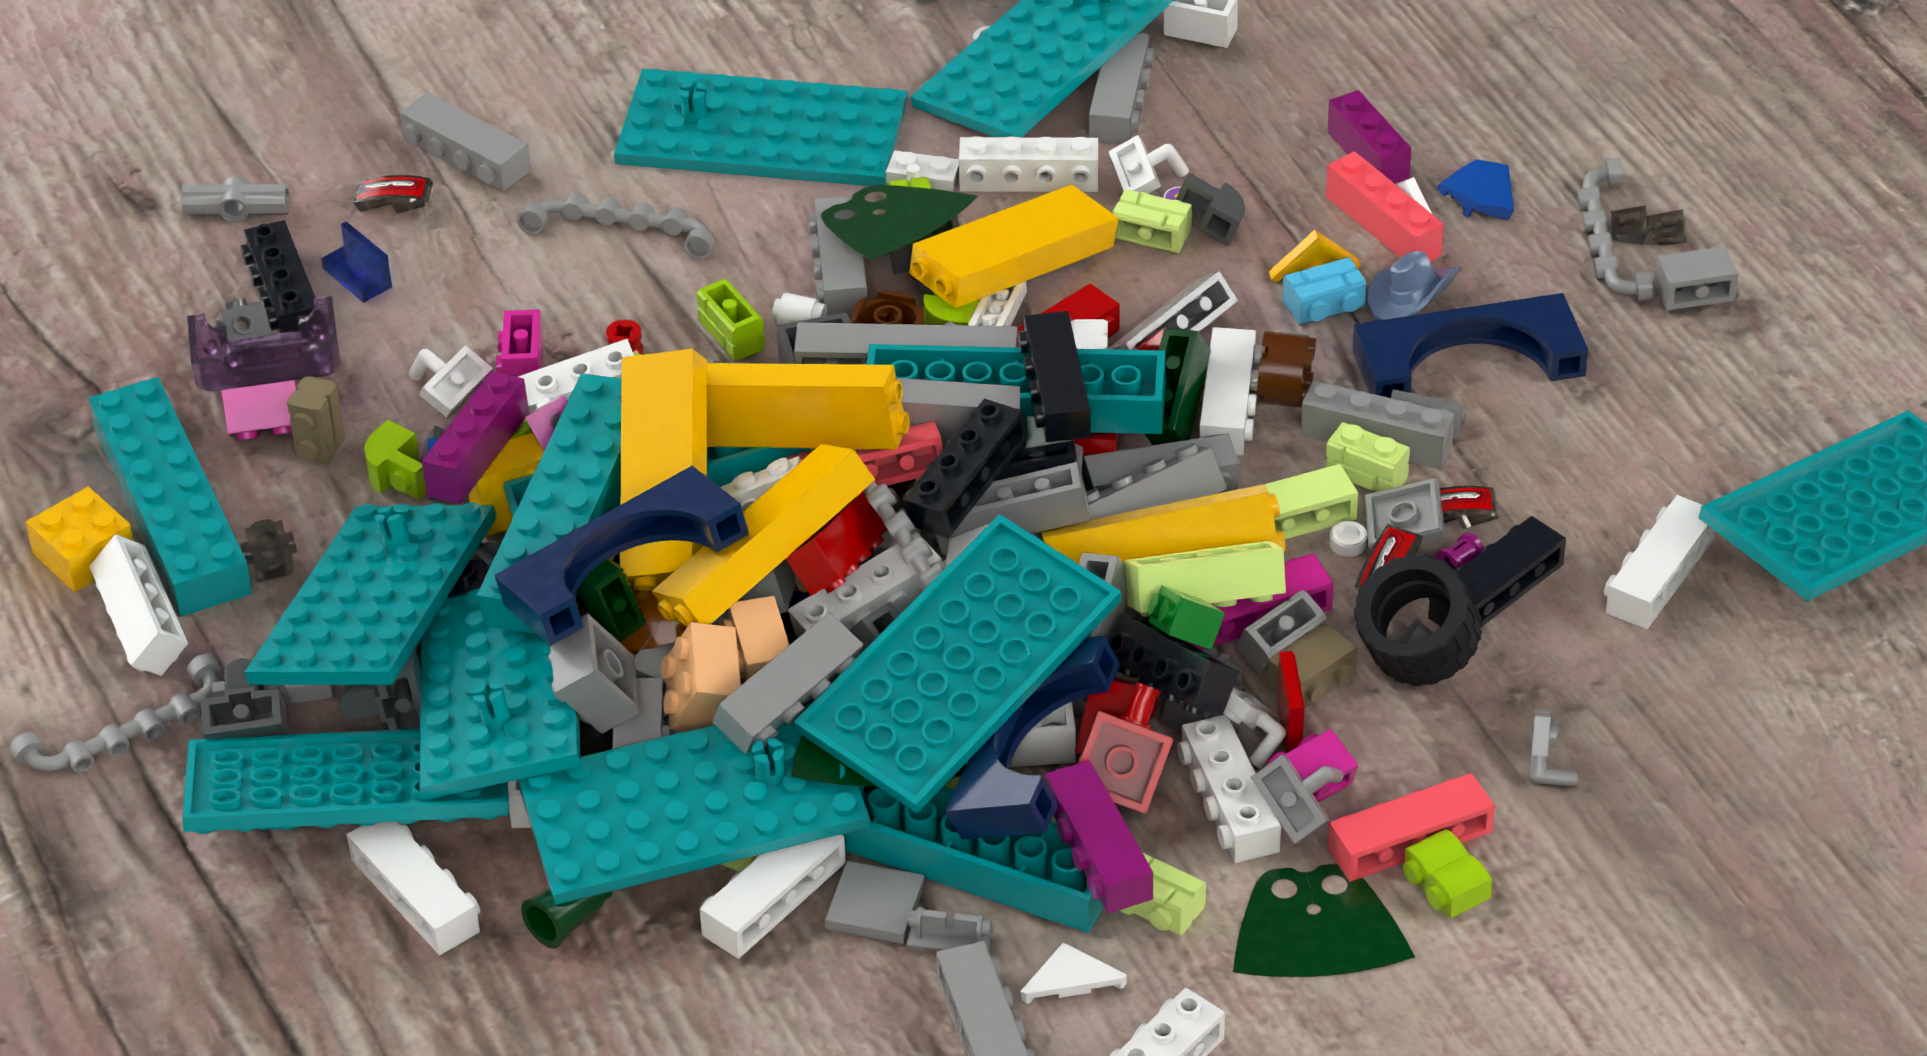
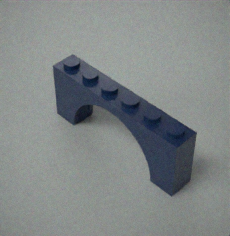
[1352,293,1588,398]
[494,465,749,646]
[945,635,1120,840]

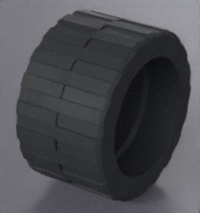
[1354,554,1482,686]

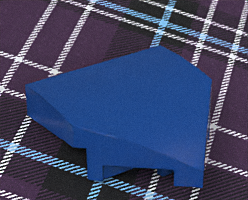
[1437,160,1514,220]

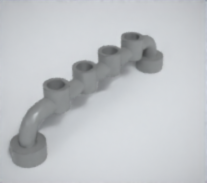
[1577,157,1653,301]
[517,192,715,260]
[863,481,944,587]
[9,654,222,773]

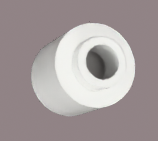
[772,293,827,325]

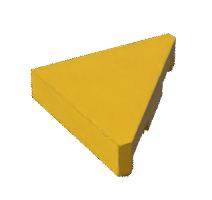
[1269,230,1361,282]

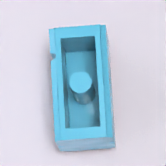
[1282,257,1366,325]

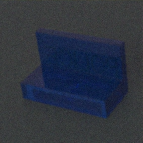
[321,221,392,303]

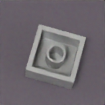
[549,614,640,734]

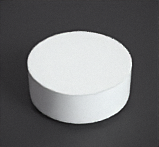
[1329,521,1368,557]

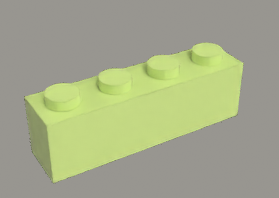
[1264,464,1358,539]
[1125,541,1286,617]

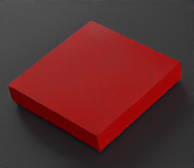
[1277,651,1305,753]

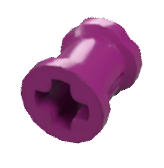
[1435,532,1485,571]

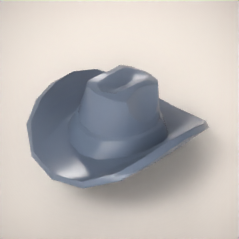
[1366,251,1462,320]

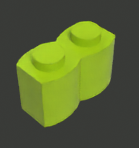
[1403,829,1492,918]

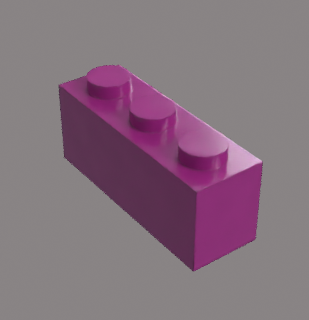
[1327,90,1411,184]

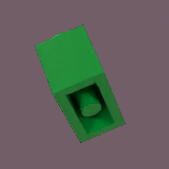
[1148,585,1225,650]

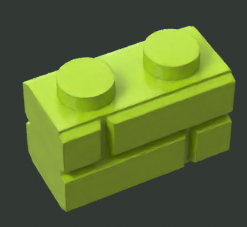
[696,279,765,361]

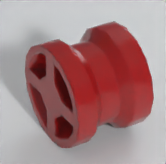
[606,320,643,355]

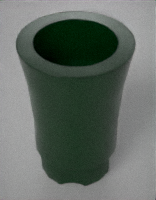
[521,889,613,948]

